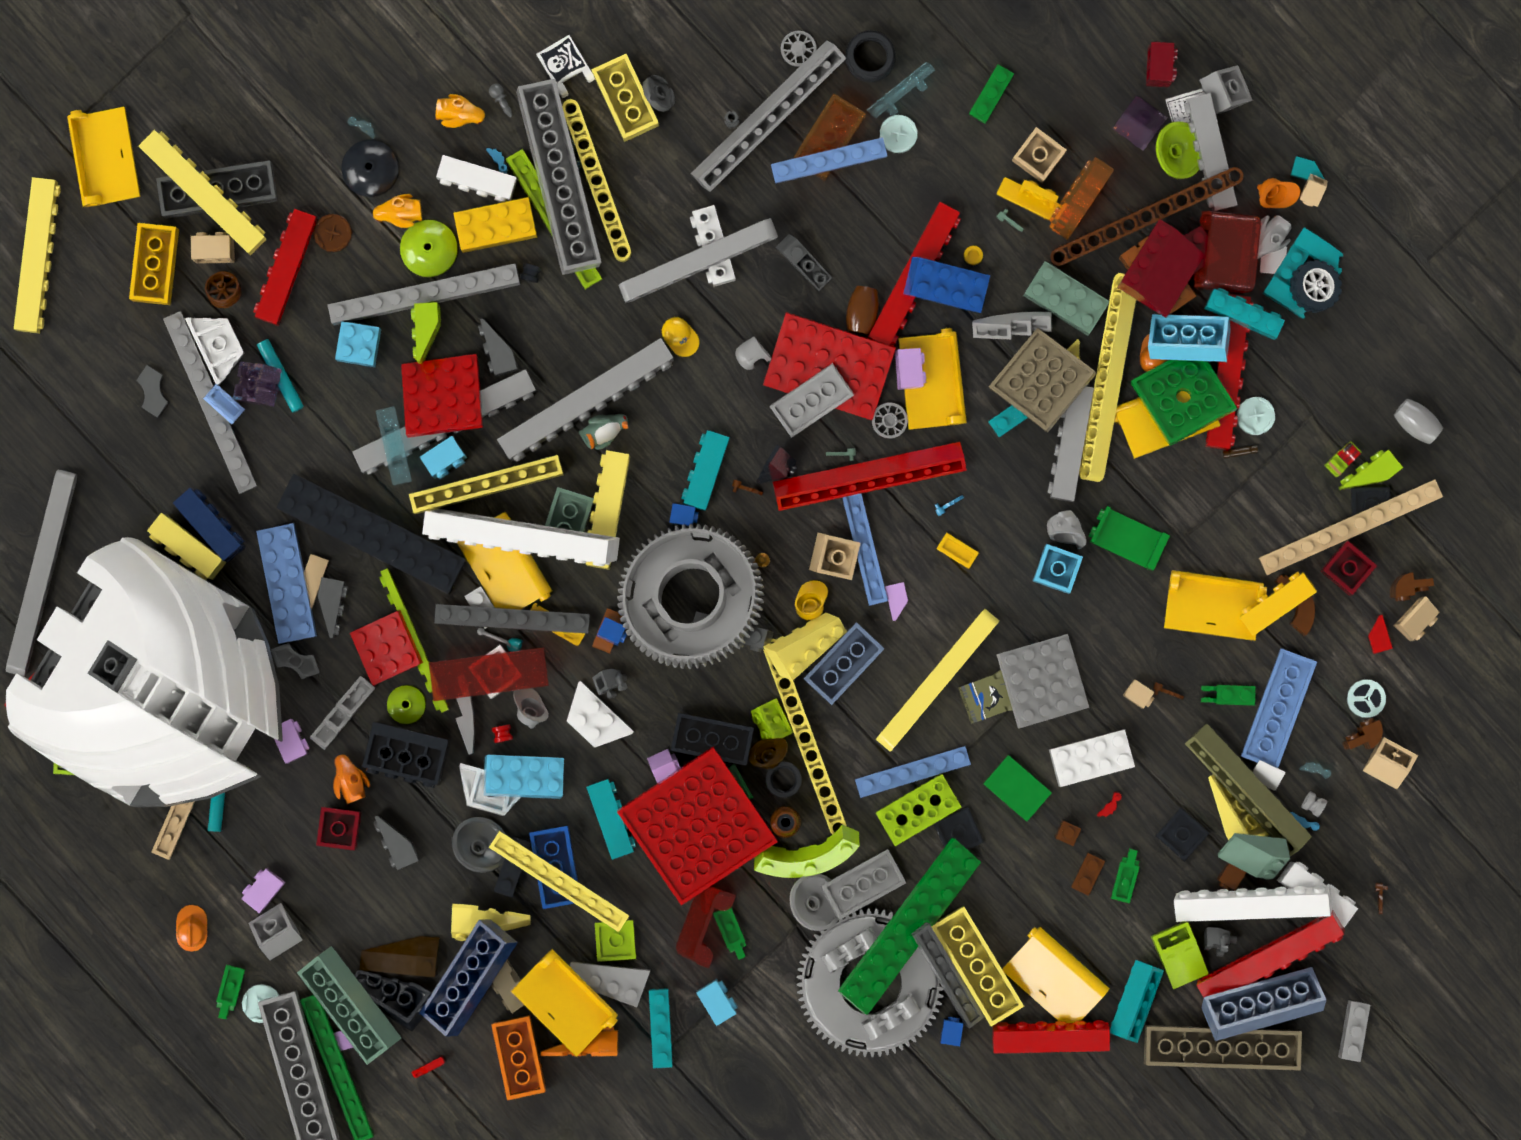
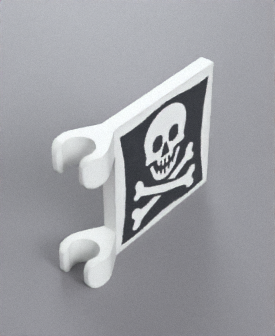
[536,35,595,98]

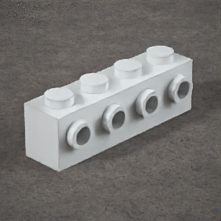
[436,155,517,203]
[690,205,736,287]

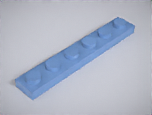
[771,137,887,184]
[842,493,888,606]
[855,746,971,798]

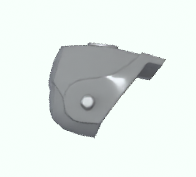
[1047,510,1086,549]

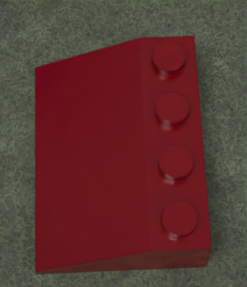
[1117,219,1205,318]

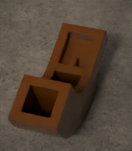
[1274,575,1315,636]

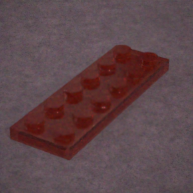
[429,647,549,701]

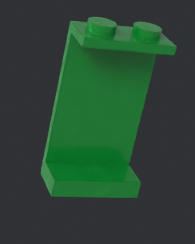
[1089,506,1170,571]

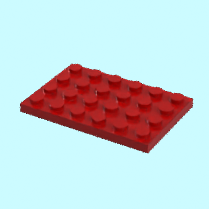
[763,312,896,420]

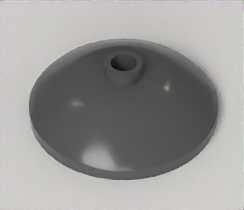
[452,817,506,873]

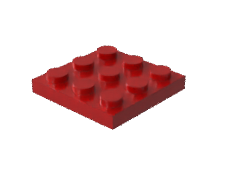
[350,610,423,686]

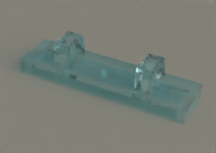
[867,62,935,118]
[376,406,412,486]

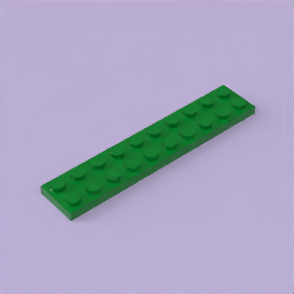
[838,838,981,1015]

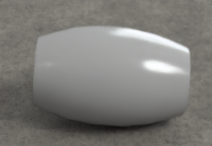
[1394,399,1443,444]

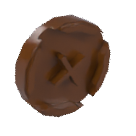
[313,214,352,252]

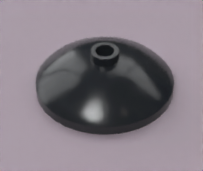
[341,140,399,197]

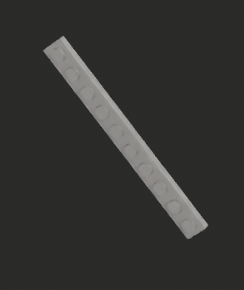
[163,311,257,494]

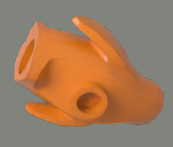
[333,754,370,804]

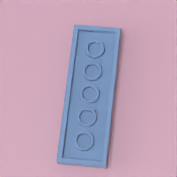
[256,523,317,644]
[1241,649,1317,768]

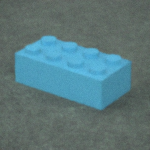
[1148,314,1230,362]
[483,755,564,799]

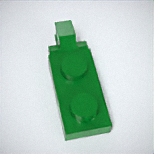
[1111,848,1140,904]
[713,906,746,960]
[216,964,246,1020]

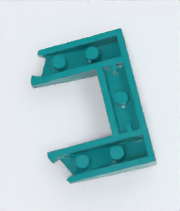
[1262,228,1343,319]

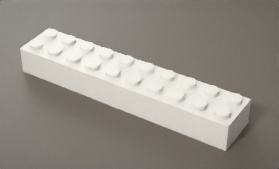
[422,509,620,566]

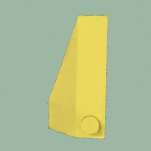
[1208,775,1269,840]
[451,904,531,941]

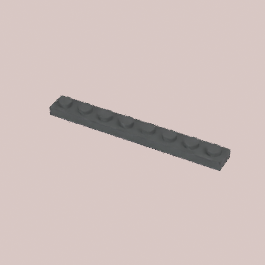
[434,604,590,634]

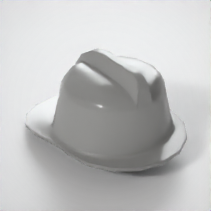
[513,686,549,729]

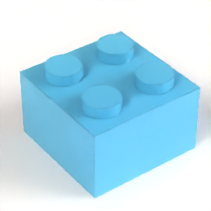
[335,321,381,367]
[420,436,467,479]
[1033,544,1083,594]
[696,979,738,1026]

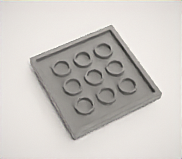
[997,634,1089,729]

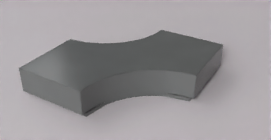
[136,365,169,418]
[271,643,320,679]

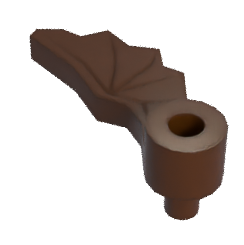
[732,480,763,496]
[1153,682,1184,700]
[1375,883,1388,914]

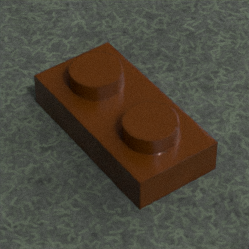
[1071,853,1105,896]

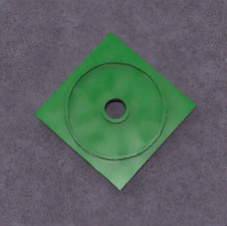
[1131,360,1237,446]

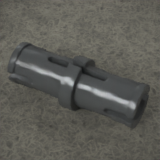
[724,111,739,129]

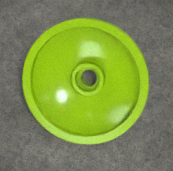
[1156,121,1200,179]
[400,220,458,277]

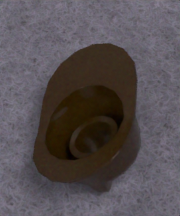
[749,738,788,769]

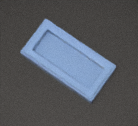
[203,384,245,424]

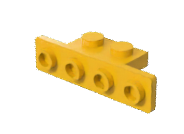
[997,177,1073,227]

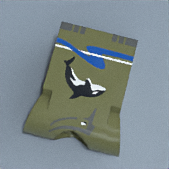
[958,670,1013,724]

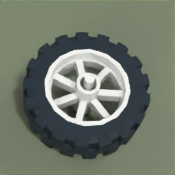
[1289,260,1342,313]

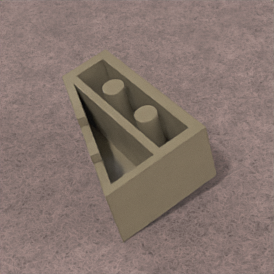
[491,959,524,1013]

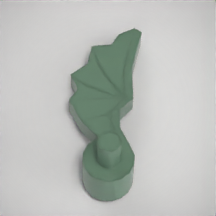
[996,209,1024,232]
[826,448,856,461]

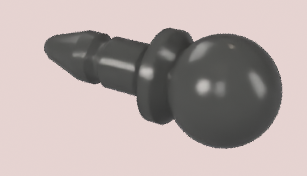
[489,83,512,117]

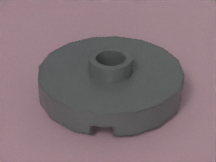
[643,75,675,112]

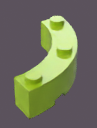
[754,825,860,878]

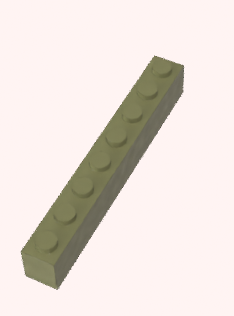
[1185,724,1312,856]

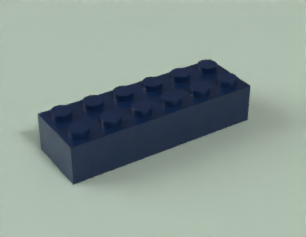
[420,919,518,1037]

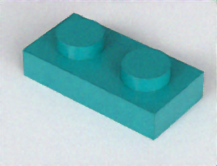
[988,406,1028,437]

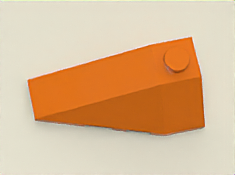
[541,1026,619,1056]

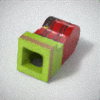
[1324,441,1361,477]

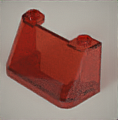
[1194,211,1261,294]
[676,885,736,968]

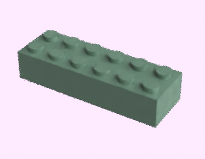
[297,946,401,1065]

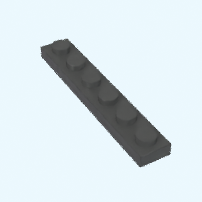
[912,923,984,1028]

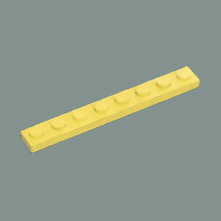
[489,831,629,932]

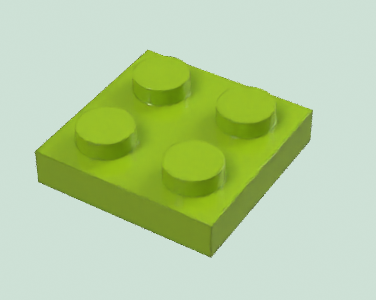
[595,920,636,962]

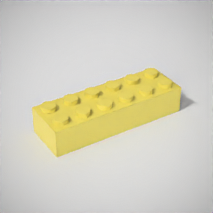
[586,450,630,570]
[931,906,1024,1026]

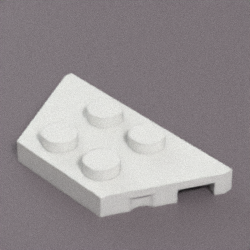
[185,318,245,385]
[567,681,634,748]
[459,763,521,816]

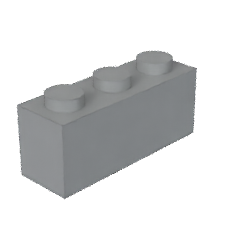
[1338,1000,1370,1062]

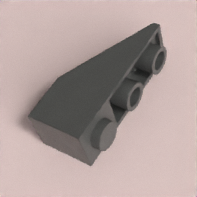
[776,234,832,291]
[478,319,518,376]
[318,577,348,639]
[373,815,420,870]

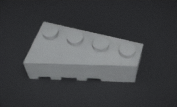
[570,962,651,1007]

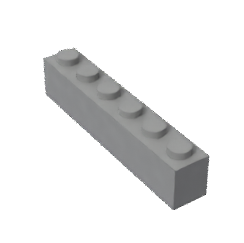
[1184,93,1237,211]
[1047,386,1094,502]

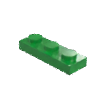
[969,64,1014,124]

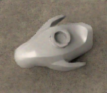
[1249,215,1291,259]

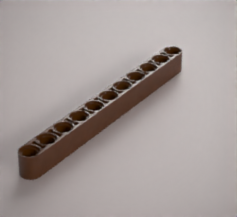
[1050,167,1243,266]

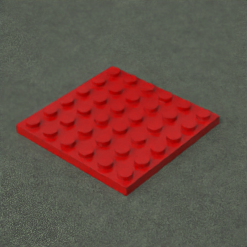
[617,747,778,905]

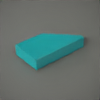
[1290,156,1325,180]

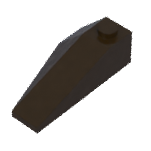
[360,936,440,977]

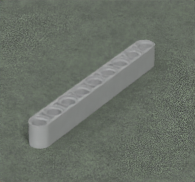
[618,218,778,303]

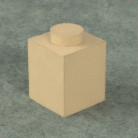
[1300,174,1328,207]
[1123,680,1154,708]

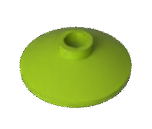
[387,685,426,724]

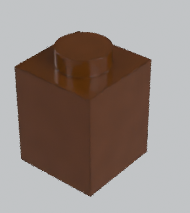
[1054,821,1081,846]
[1217,862,1247,891]

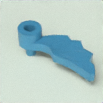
[935,495,964,516]

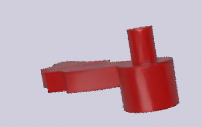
[1097,792,1121,817]

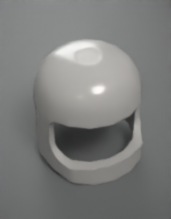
[735,336,771,370]

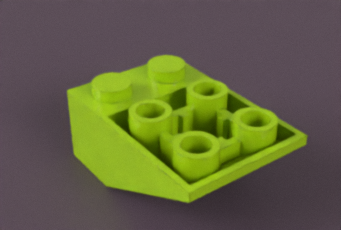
[411,302,441,364]
[1338,450,1403,490]
[1150,921,1209,989]

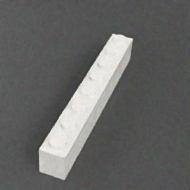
[1174,885,1333,922]

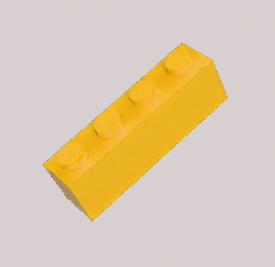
[1240,572,1317,636]

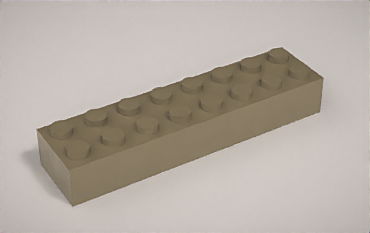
[1144,1025,1302,1070]

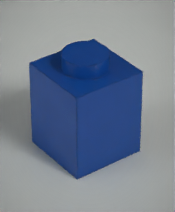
[670,504,699,526]
[597,617,627,646]
[940,1017,963,1046]

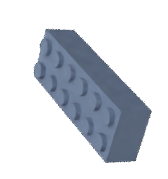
[1202,967,1326,1041]

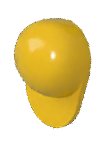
[661,317,699,357]
[795,581,828,620]

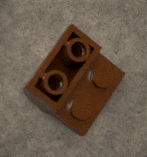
[1390,572,1434,601]
[1342,718,1383,749]

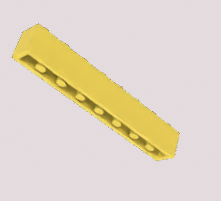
[139,130,266,256]
[14,177,60,334]
[409,455,564,514]

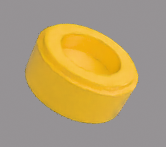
[964,246,983,266]

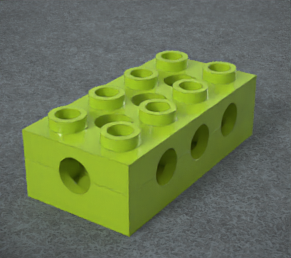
[875,774,961,846]

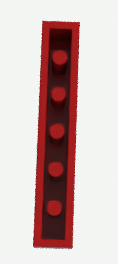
[253,209,318,326]
[992,1020,1110,1053]

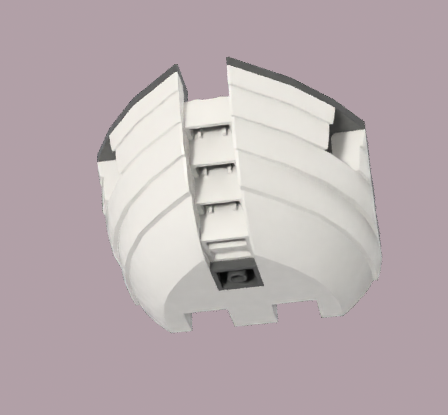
[6,537,283,807]

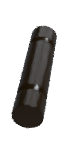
[1222,445,1258,458]

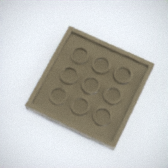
[989,328,1097,433]

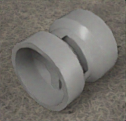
[1301,791,1327,817]

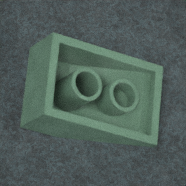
[545,487,594,532]
[1218,833,1290,879]

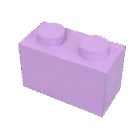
[895,348,926,390]
[275,719,309,764]
[647,749,680,783]
[242,868,286,913]

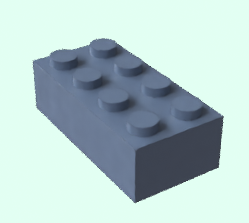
[804,622,884,705]

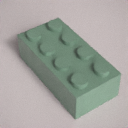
[1023,261,1109,336]

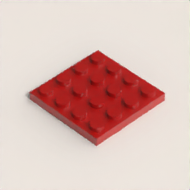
[401,354,483,438]

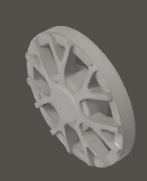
[781,31,816,67]
[872,403,908,439]

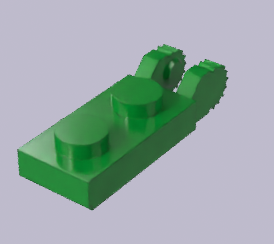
[1201,685,1255,706]

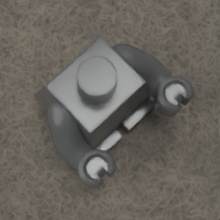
[592,669,628,699]
[1204,927,1237,957]

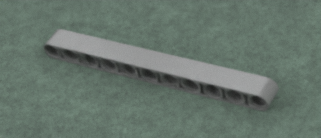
[6,469,77,677]

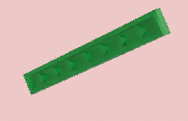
[300,995,374,1140]

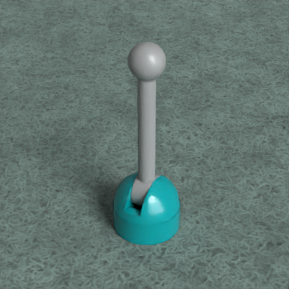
[477,628,523,655]

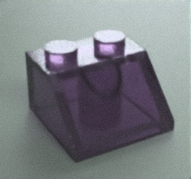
[1113,96,1168,151]

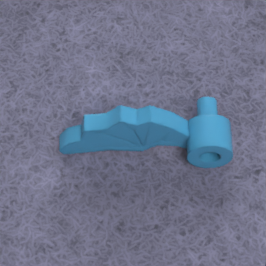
[486,148,507,174]
[1291,812,1320,831]

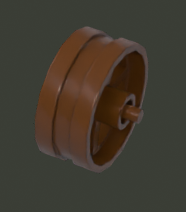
[205,271,242,308]

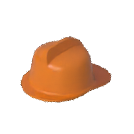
[1257,178,1300,208]
[176,905,207,952]

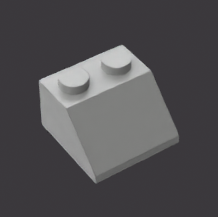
[1200,65,1252,114]
[248,903,302,960]

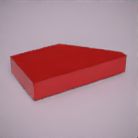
[1368,615,1393,654]
[411,1055,446,1078]

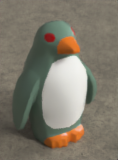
[579,414,628,450]

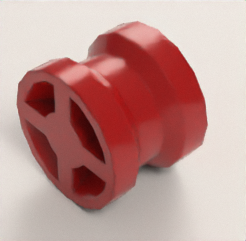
[492,724,513,743]

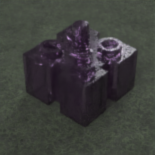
[233,362,282,407]

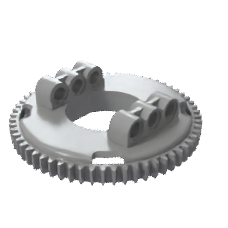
[617,523,764,669]
[797,908,944,1057]

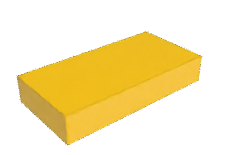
[936,533,979,569]

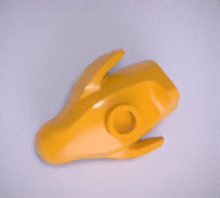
[435,94,485,128]
[373,194,422,228]

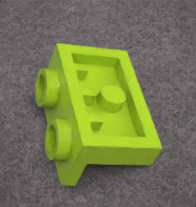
[751,698,793,740]

